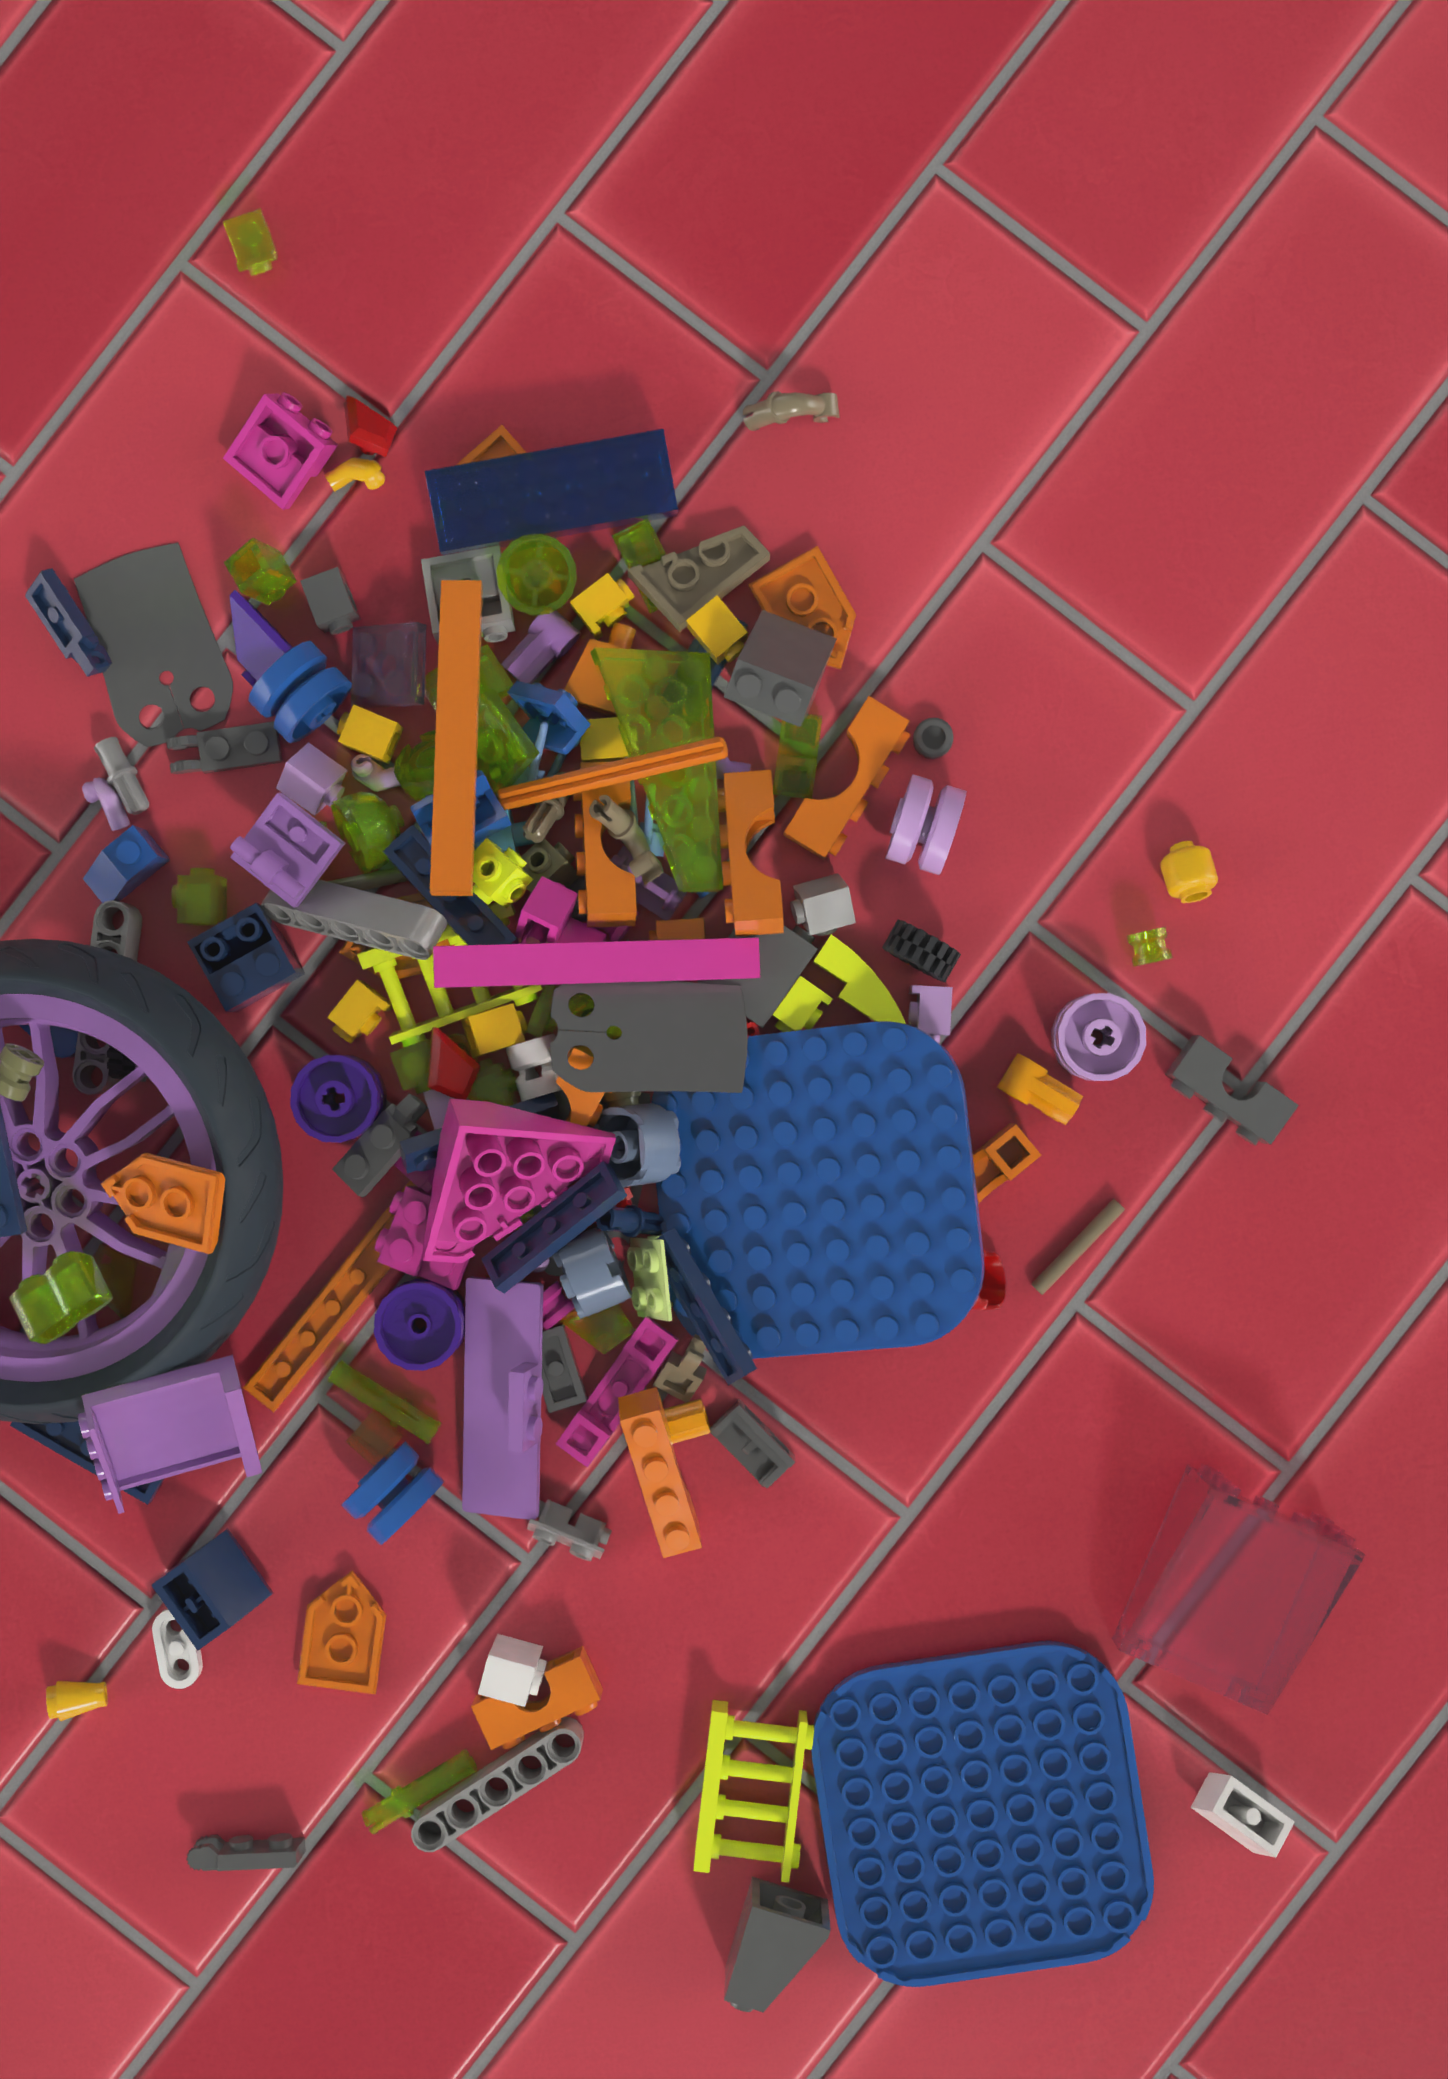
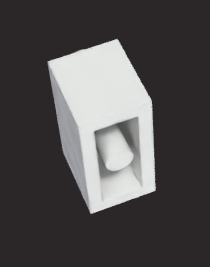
[478,1634,547,1707]
[1191,1772,1294,1858]

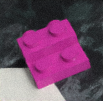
[223,392,338,510]
[375,1186,474,1290]

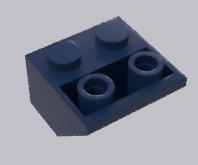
[187,902,305,1012]
[151,1528,273,1651]

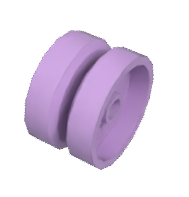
[885,774,967,875]
[1051,993,1146,1081]

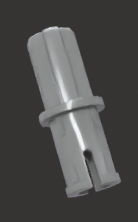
[94,737,149,815]

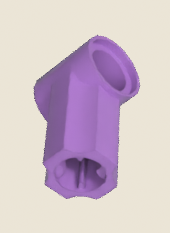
[501,606,581,684]

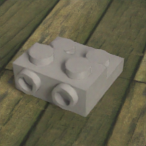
[421,545,516,645]

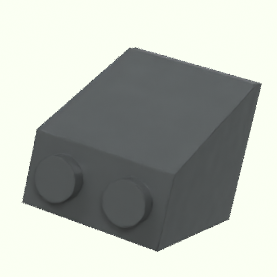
[724,610,837,727]
[724,1877,831,2012]

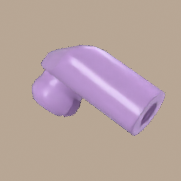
[82,777,130,831]

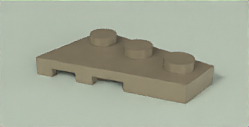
[627,526,770,632]

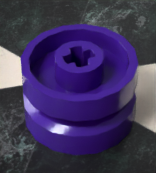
[290,1055,387,1143]
[374,1277,465,1371]

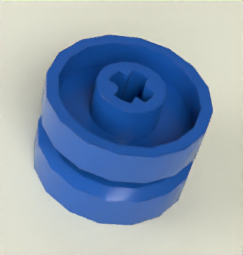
[248,641,352,744]
[341,1441,444,1545]

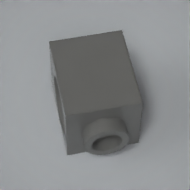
[300,567,361,635]

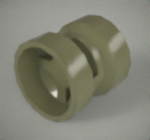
[0,1043,44,1101]

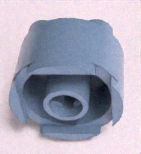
[592,1103,681,1187]
[553,1226,632,1319]

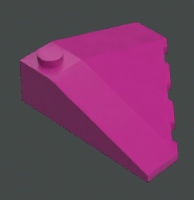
[422,1098,616,1263]

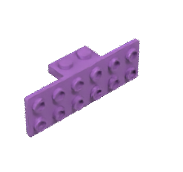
[462,1276,543,1520]

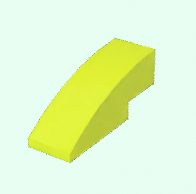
[813,934,906,1024]

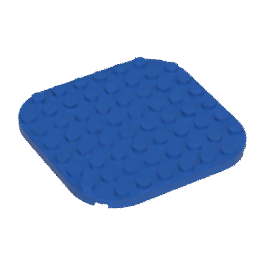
[651,1021,985,1359]
[811,1641,1154,1987]

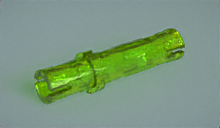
[328,1360,442,1444]
[362,1749,477,1835]

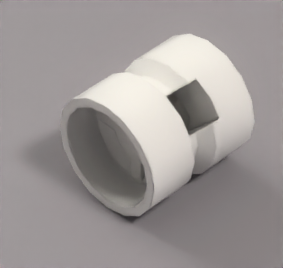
[505,1034,562,1102]

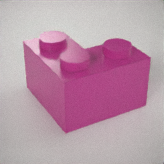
[515,876,607,944]

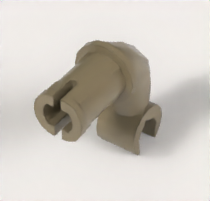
[743,391,840,431]
[589,795,663,885]

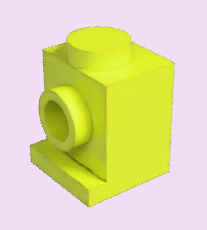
[772,976,833,1032]

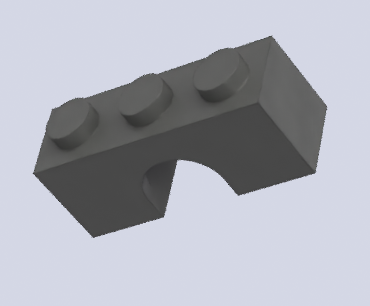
[1165,1035,1299,1146]

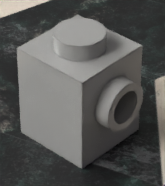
[790,873,856,936]

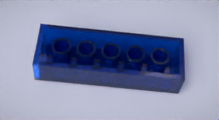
[425,429,678,556]

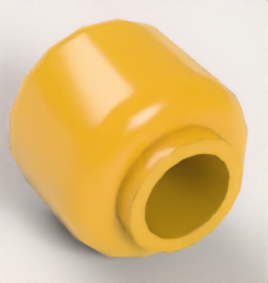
[1160,841,1218,903]

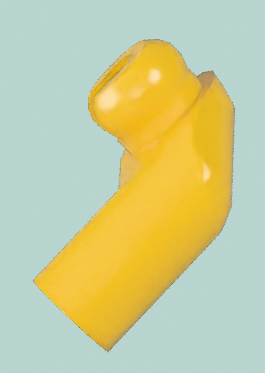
[324,457,385,492]

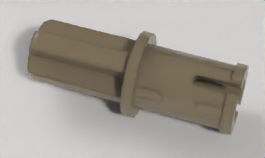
[523,772,572,843]

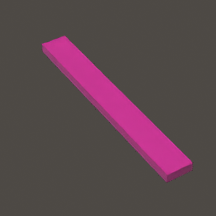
[433,938,760,988]

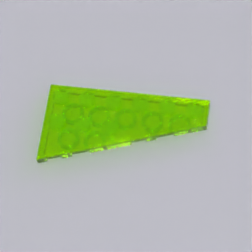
[590,647,723,892]

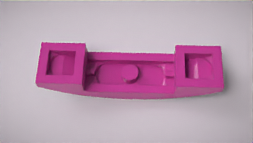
[556,1316,679,1468]

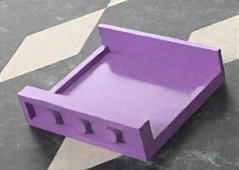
[77,1355,263,1514]

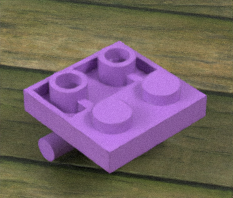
[230,793,345,908]

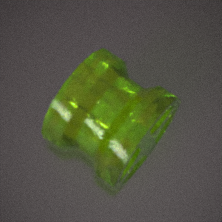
[1126,927,1173,967]

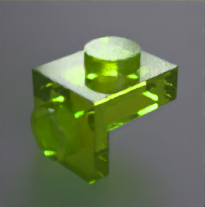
[223,208,279,276]

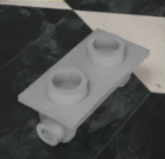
[527,1499,612,1561]

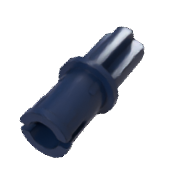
[596,1205,664,1237]

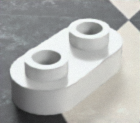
[152,1608,203,1689]

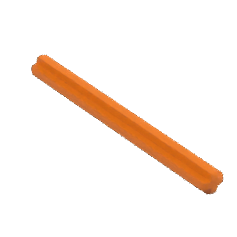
[497,737,728,810]

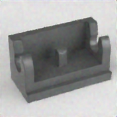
[710,1399,795,1488]

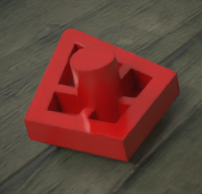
[344,395,397,457]
[427,1027,481,1100]

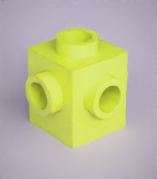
[473,838,533,909]

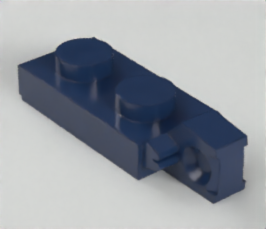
[25,568,112,677]

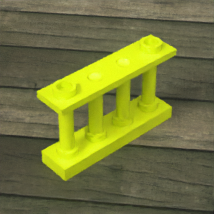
[357,902,543,1047]
[693,1700,814,1883]

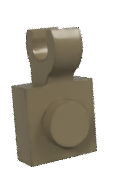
[653,1334,707,1403]

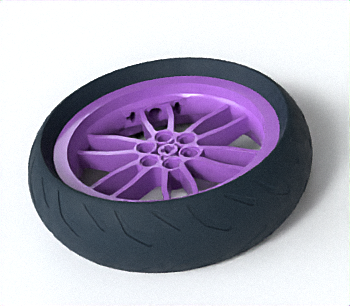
[0,939,283,1424]

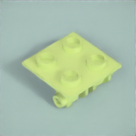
[627,1235,673,1321]

